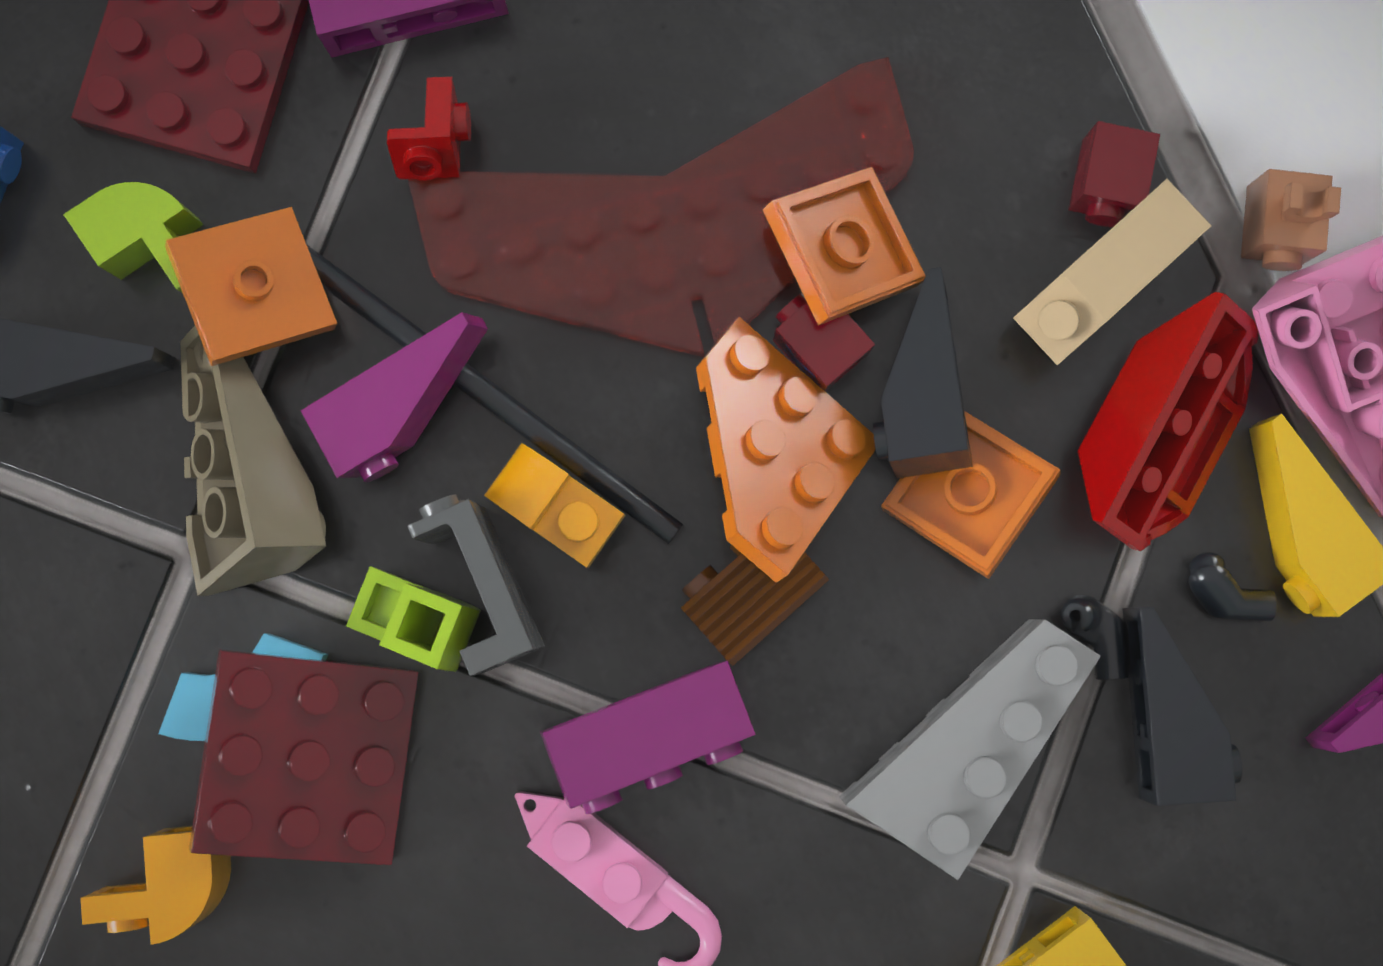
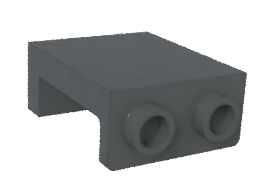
[407,494,545,676]

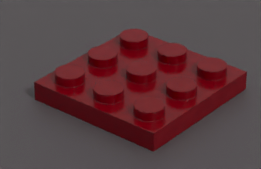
[71,0,309,174]
[189,649,419,865]

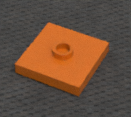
[763,167,926,326]
[165,207,337,366]
[881,412,1061,579]

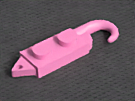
[515,791,722,966]

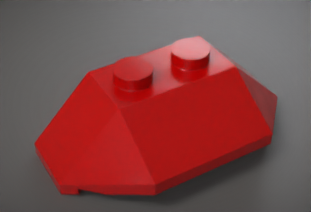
[1078,292,1259,551]

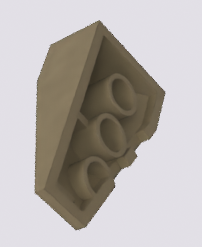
[180,326,326,596]

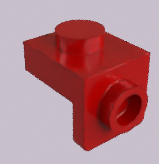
[386,77,471,181]

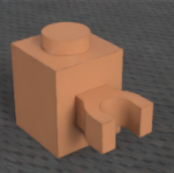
[1241,169,1341,271]

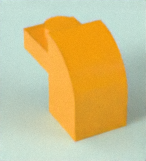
[484,443,625,568]
[81,826,231,945]

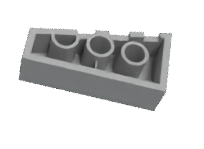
[839,619,1101,880]

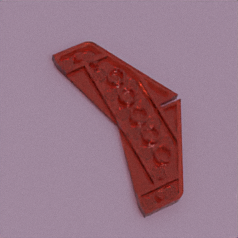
[408,57,914,357]

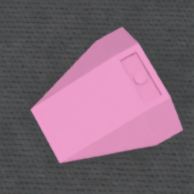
[1252,236,1383,518]

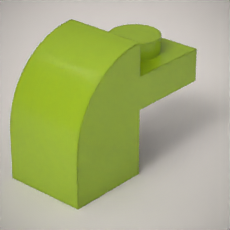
[63,182,204,293]
[346,566,481,672]

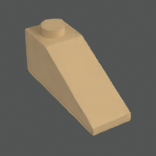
[1013,179,1212,365]

